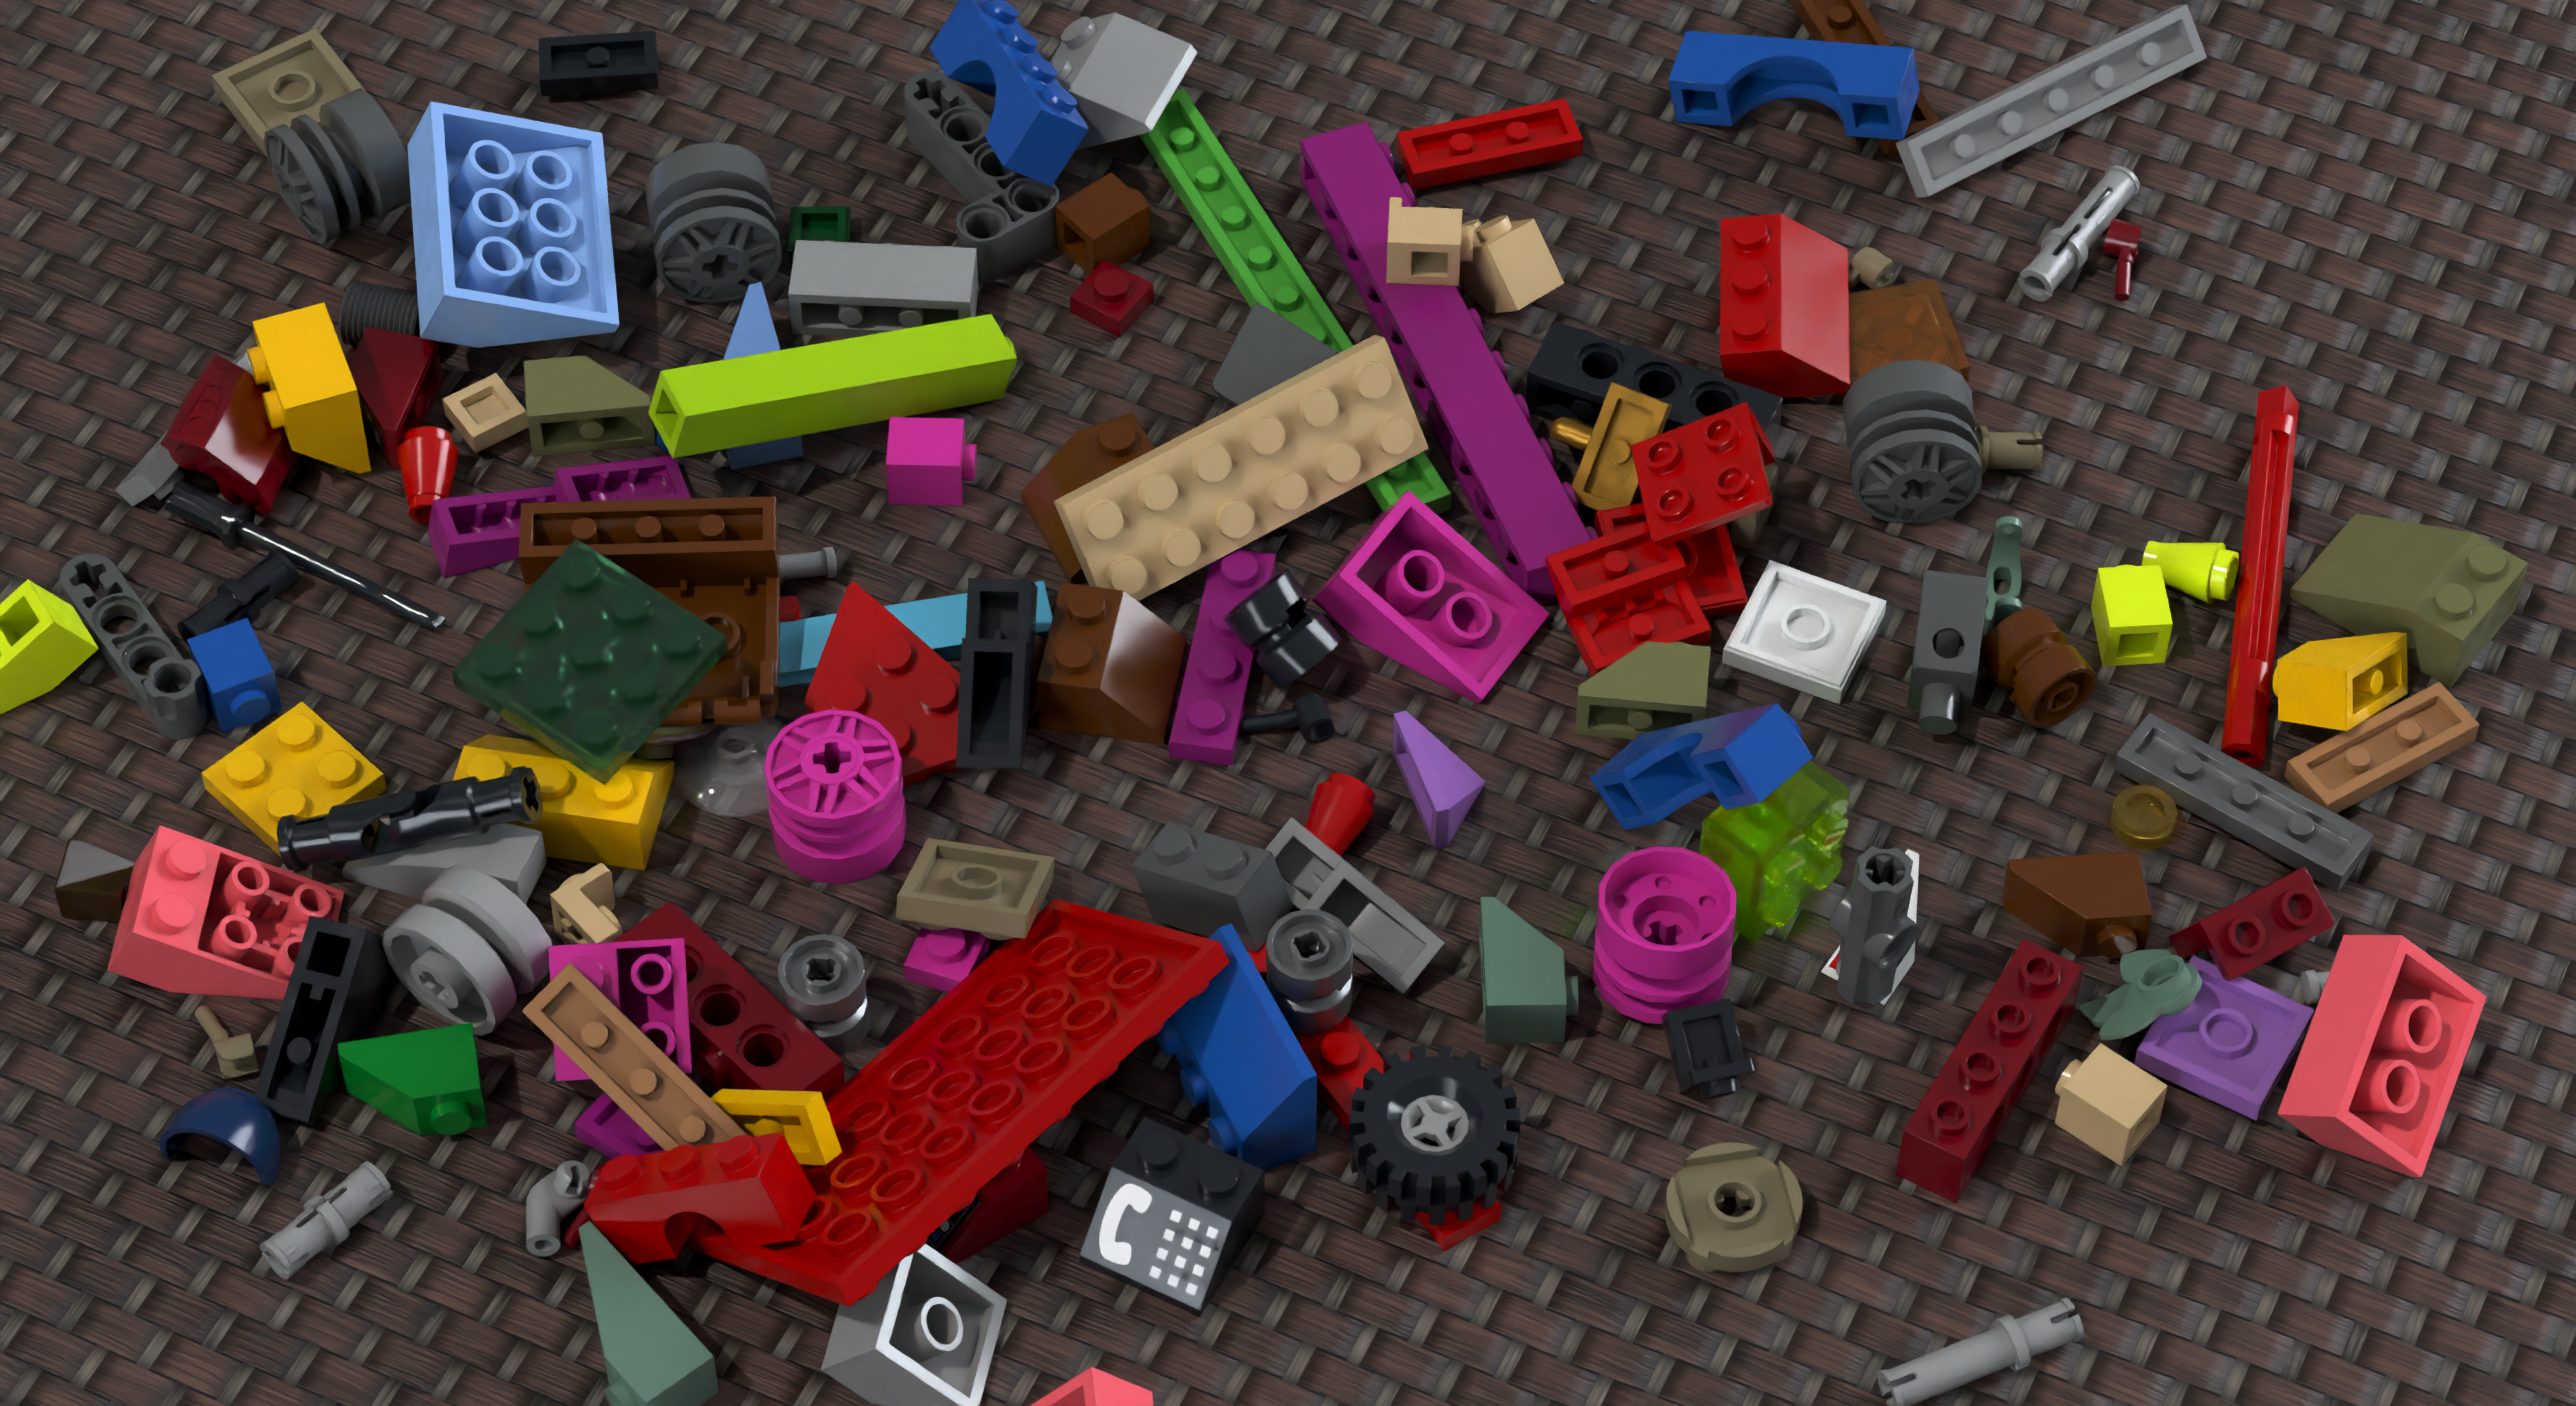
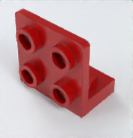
[1630,402,1776,547]

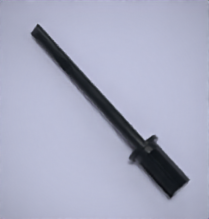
[165,479,446,631]

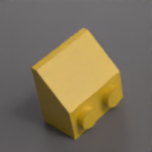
[247,302,371,474]

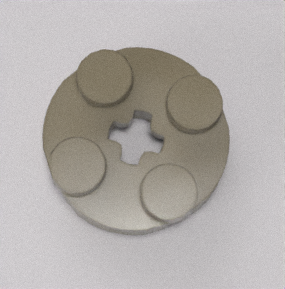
[1665,1142,1803,1272]

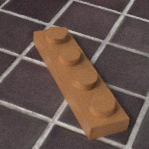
[522,962,747,1151]

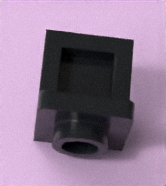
[1661,999,1756,1100]

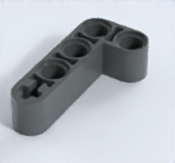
[904,71,1059,282]

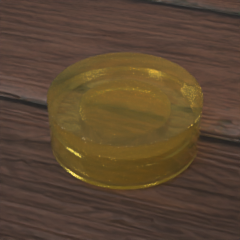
[2110,785,2177,850]

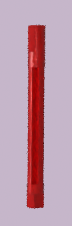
[2221,385,2299,769]

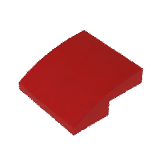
[1545,521,1712,676]

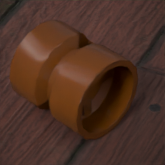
[1979,607,2097,728]

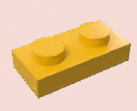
[710,1089,842,1165]

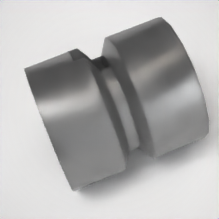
[1266,909,1353,1034]
[778,934,870,1056]

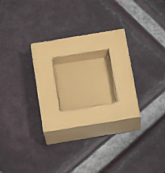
[443,373,528,453]

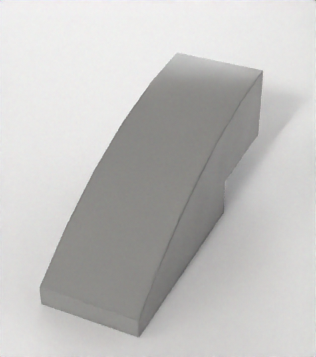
[1265,817,1445,994]
[342,818,547,905]

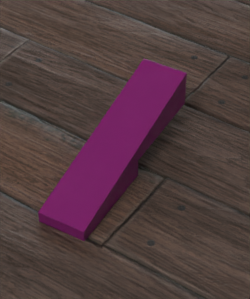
[427,455,692,579]

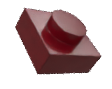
[1070,260,1154,337]

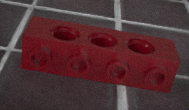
[613,900,845,1101]
[1896,939,2083,1204]

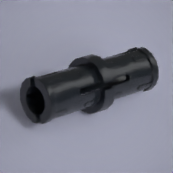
[177,550,300,645]

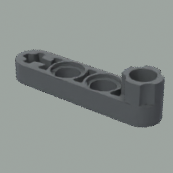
[60,553,210,740]

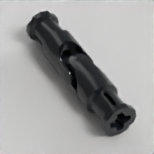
[277,766,543,872]

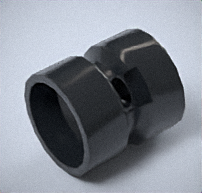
[1223,569,1343,689]

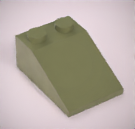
[2289,513,2528,688]

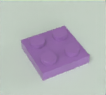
[2134,955,2315,1121]

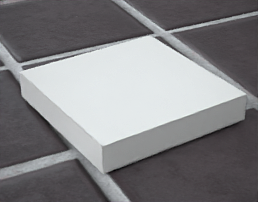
[1722,560,1887,705]

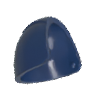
[159,1087,280,1186]

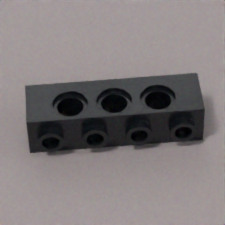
[1525,321,1783,447]

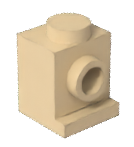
[1386,197,1474,286]

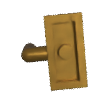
[1551,382,1673,511]

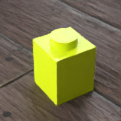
[2091,565,2173,666]

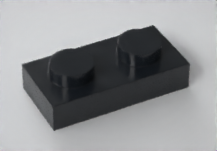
[539,31,659,96]

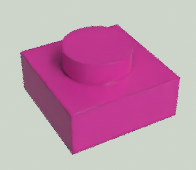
[903,927,990,992]

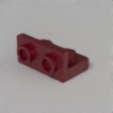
[2169,866,2334,981]

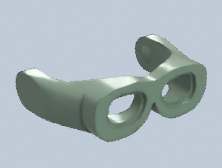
[1984,516,2022,637]

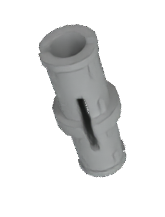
[259,1161,393,1280]

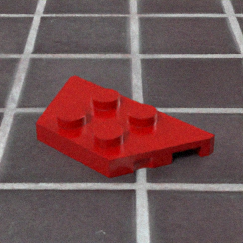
[804,581,1028,788]

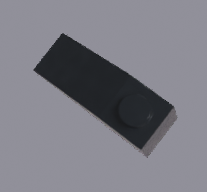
[254,916,395,1125]

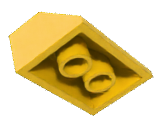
[452,734,675,871]

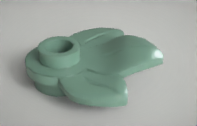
[2080,949,2202,1040]

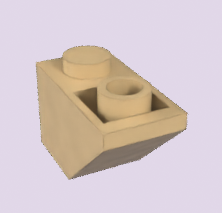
[1459,215,1564,314]

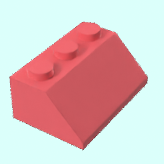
[2277,935,2487,1177]

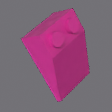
[1312,490,1550,704]

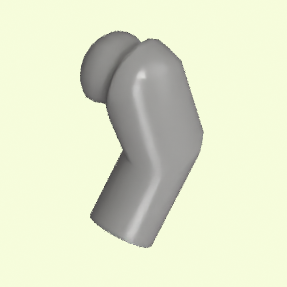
[526,1160,592,1257]

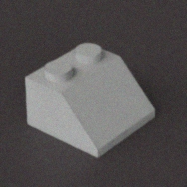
[1049,12,1198,151]
[821,1243,1007,1406]

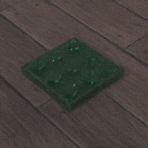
[451,538,728,785]

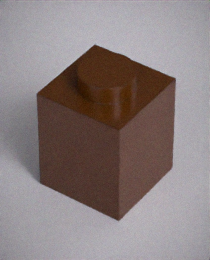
[1055,172,1151,275]

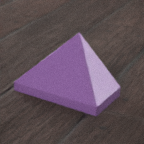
[1392,711,1486,850]

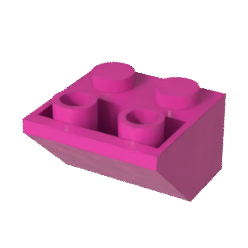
[548,938,692,1081]

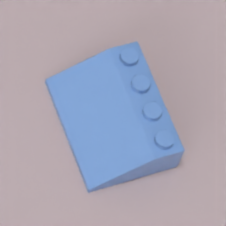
[407,102,620,348]

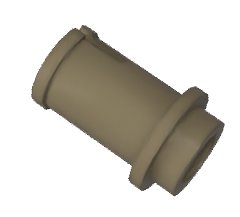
[1975,425,2043,474]

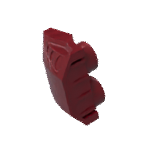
[160,354,301,518]

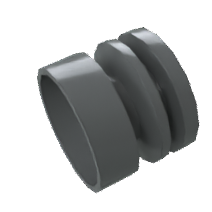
[264,88,411,244]
[645,142,782,304]
[1843,360,1982,523]

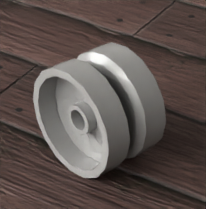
[382,864,553,1036]

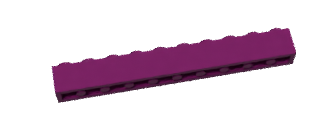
[1300,121,1598,606]

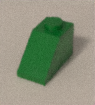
[337,1022,488,1136]

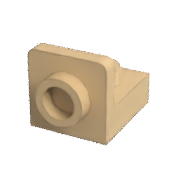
[550,863,623,945]

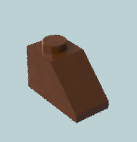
[2001,851,2152,958]

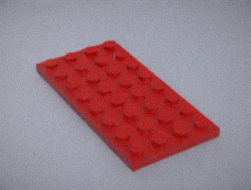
[686,899,1230,1307]

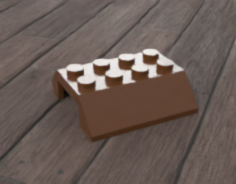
[513,496,781,729]

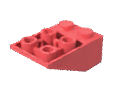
[107,825,345,1000]

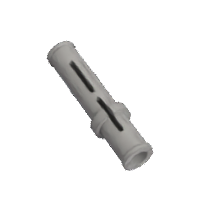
[2018,165,2140,301]
[1877,1297,2084,1406]

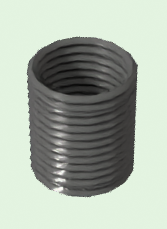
[339,280,420,347]

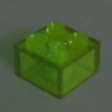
[1700,760,1850,943]

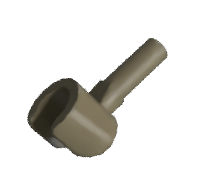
[1849,247,1893,292]
[194,1005,259,1079]

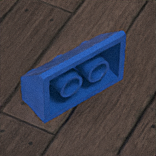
[1155,923,1317,1170]

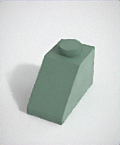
[1479,897,1578,1043]

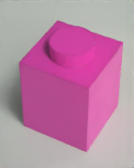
[886,417,977,506]

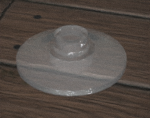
[673,717,785,817]

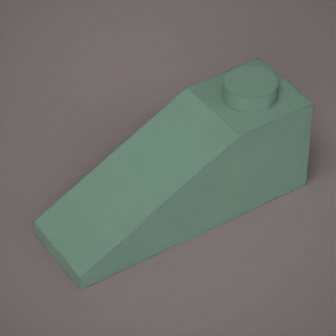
[579,1220,719,1406]

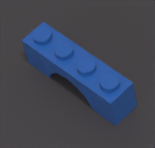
[929,0,1089,187]
[1668,31,1920,140]
[1589,703,1813,830]

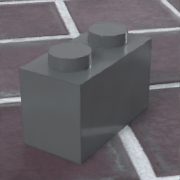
[1131,822,1293,952]

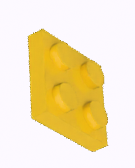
[201,702,387,857]

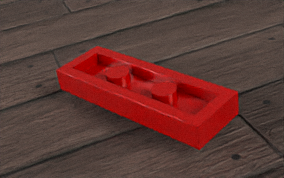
[1396,98,1583,190]

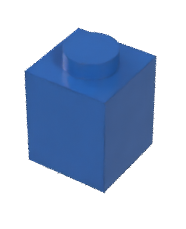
[187,618,283,733]

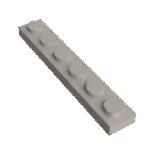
[1896,4,2207,198]

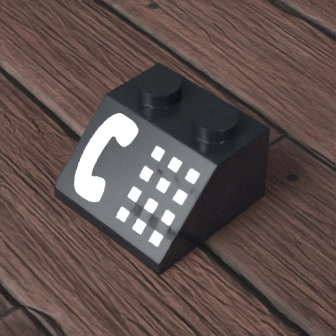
[1079,1116,1265,1317]

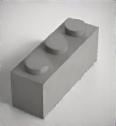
[788,240,979,337]

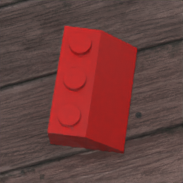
[1720,213,1851,398]

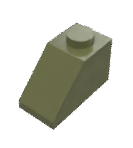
[524,355,656,457]
[1575,641,1711,740]

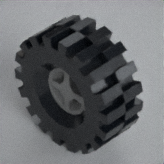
[1349,1045,1521,1225]

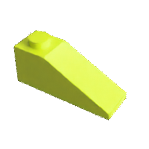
[0,579,99,715]

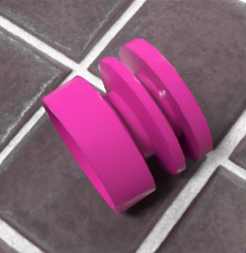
[764,709,907,884]
[1593,846,1736,1024]

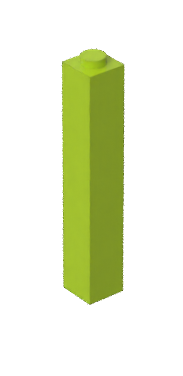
[648,314,1017,458]

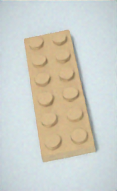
[1054,335,1429,601]

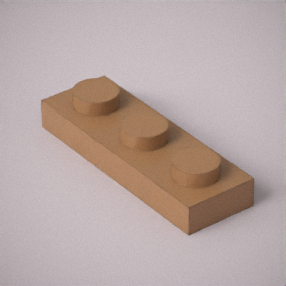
[2284,681,2480,814]

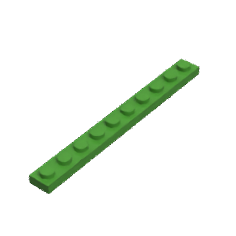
[1139,88,1451,515]

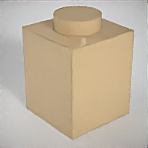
[2055,1043,2168,1166]

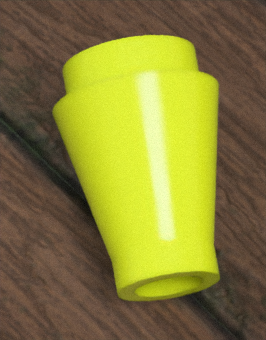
[2141,541,2239,604]

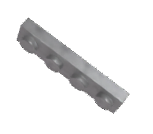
[2114,713,2374,892]

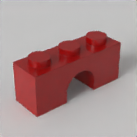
[583,1132,816,1265]

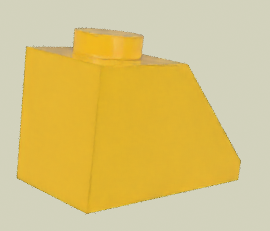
[2273,632,2408,731]

